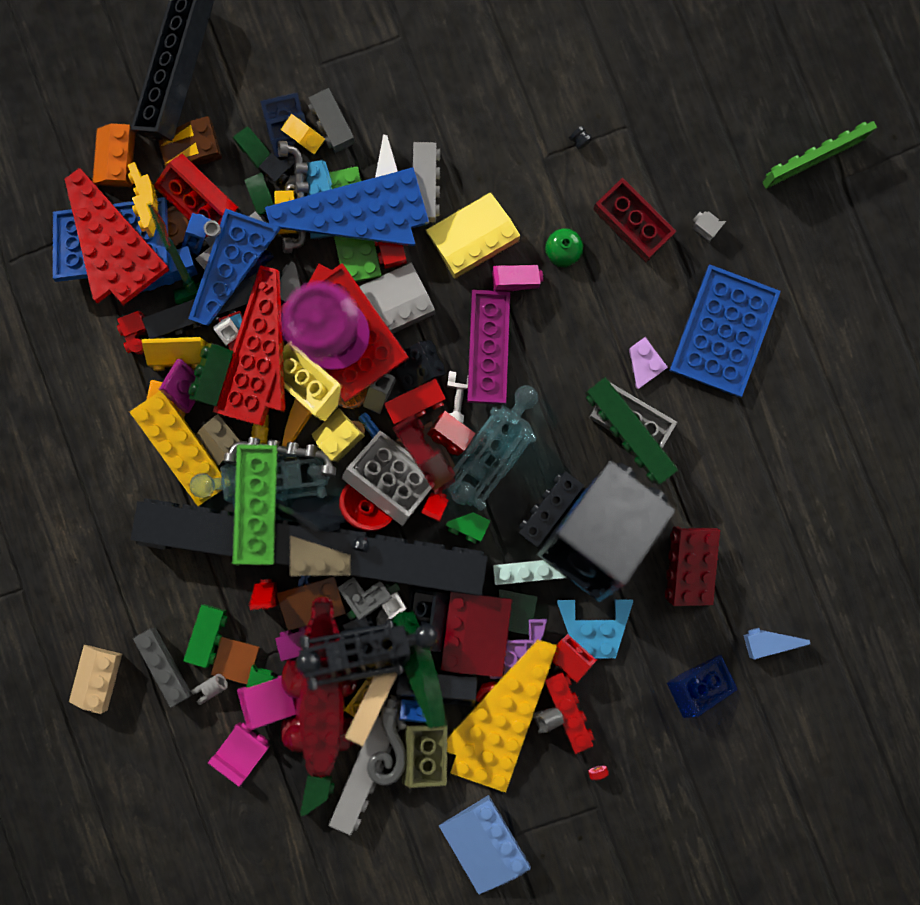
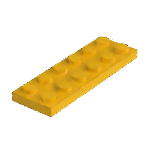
[130,391,230,506]

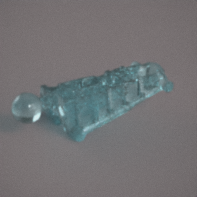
[447,385,538,511]
[189,445,330,509]

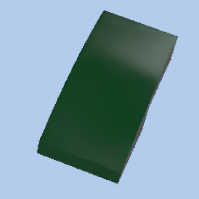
[232,126,270,168]
[245,173,275,216]

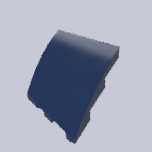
[260,93,307,157]

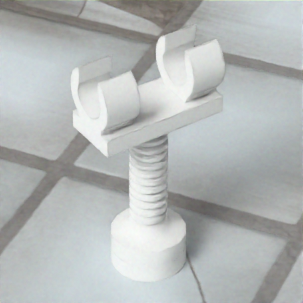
[447,371,468,423]

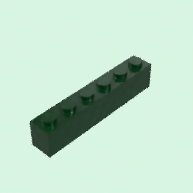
[585,377,678,485]

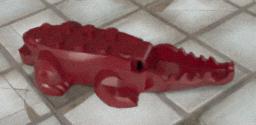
[281,597,359,777]

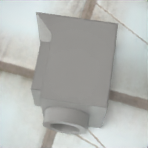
[692,211,726,242]

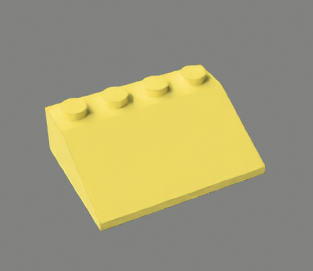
[426,192,520,279]

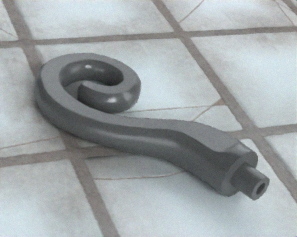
[367,699,406,786]

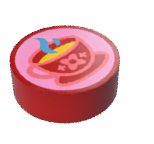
[588,765,609,780]

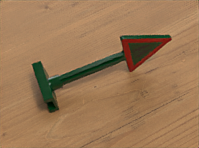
[147,203,201,305]

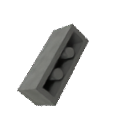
[308,88,355,153]

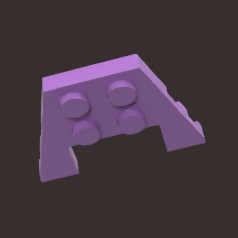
[490,619,547,679]

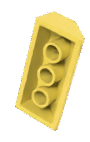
[283,342,341,421]

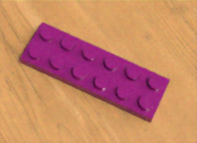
[467,290,510,405]

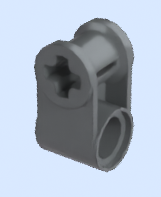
[532,708,564,734]

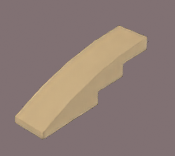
[345,664,397,747]

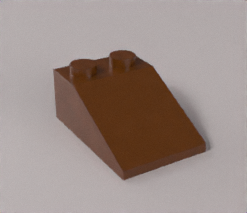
[276,575,346,631]

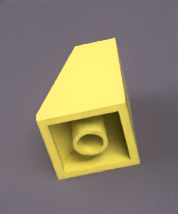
[311,408,365,462]

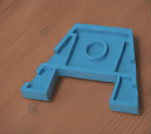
[557,599,633,658]

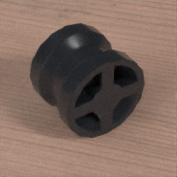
[569,126,593,150]

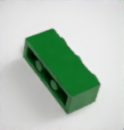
[184,604,228,668]

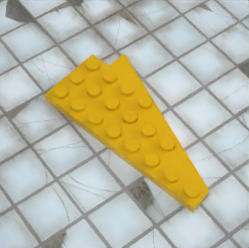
[447,639,557,792]

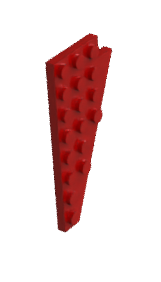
[65,168,169,305]
[213,266,285,426]

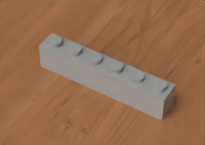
[329,714,399,835]

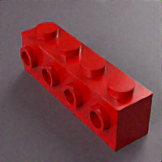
[545,671,595,754]

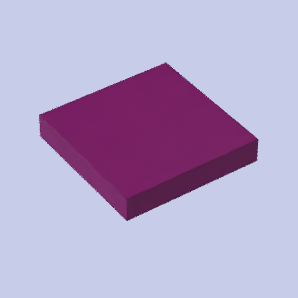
[159,359,196,413]

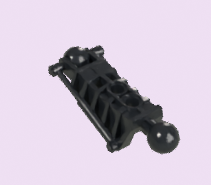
[296,620,439,691]

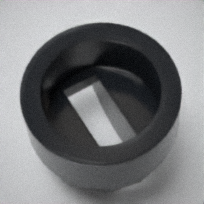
[352,537,369,552]

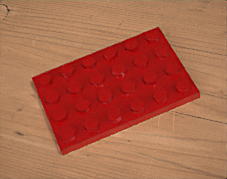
[281,263,409,403]

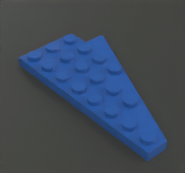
[265,167,429,246]

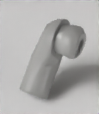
[285,174,307,193]

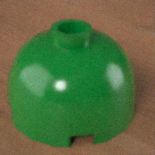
[545,228,583,267]

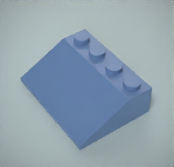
[439,795,530,894]

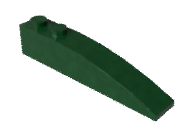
[391,611,446,729]

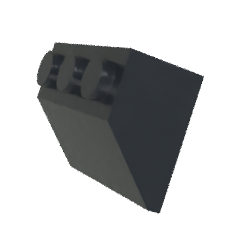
[407,588,451,652]

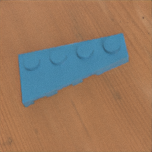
[306,160,332,239]

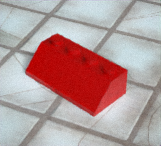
[153,154,238,237]

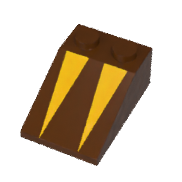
[158,116,222,167]

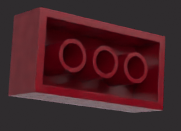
[593,177,676,262]

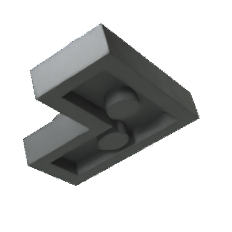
[338,577,392,621]

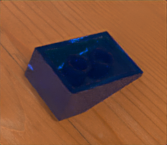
[667,655,738,718]

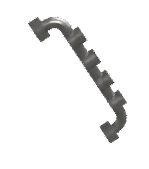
[278,141,309,253]
[223,437,336,477]

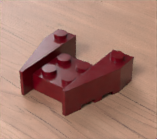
[393,415,456,495]

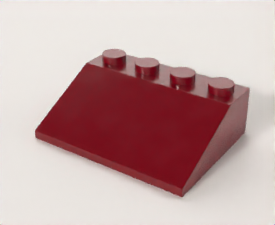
[441,591,513,677]

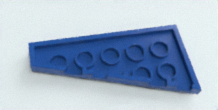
[189,208,281,326]

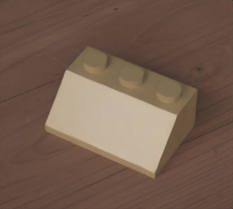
[69,645,122,714]

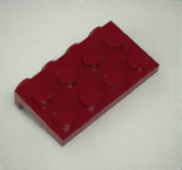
[665,526,720,606]

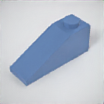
[743,628,810,659]

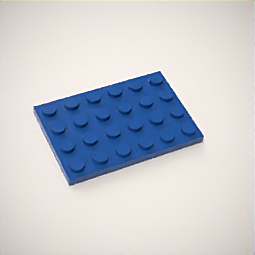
[53,197,169,282]
[669,264,781,398]

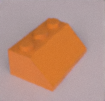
[93,124,135,187]

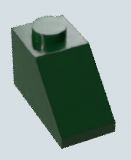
[300,774,335,816]

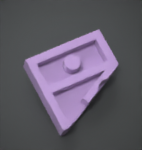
[629,337,668,390]

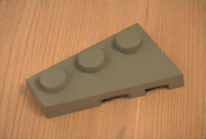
[290,536,351,576]

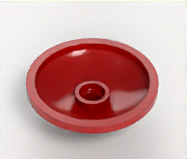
[339,484,393,531]

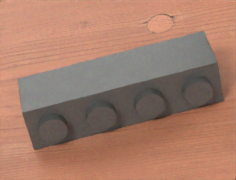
[133,627,192,707]

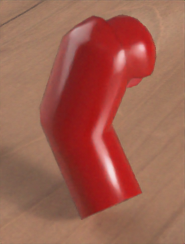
[476,681,497,702]

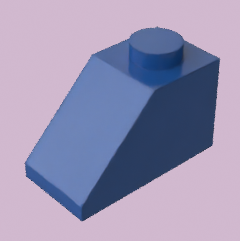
[181,213,211,256]

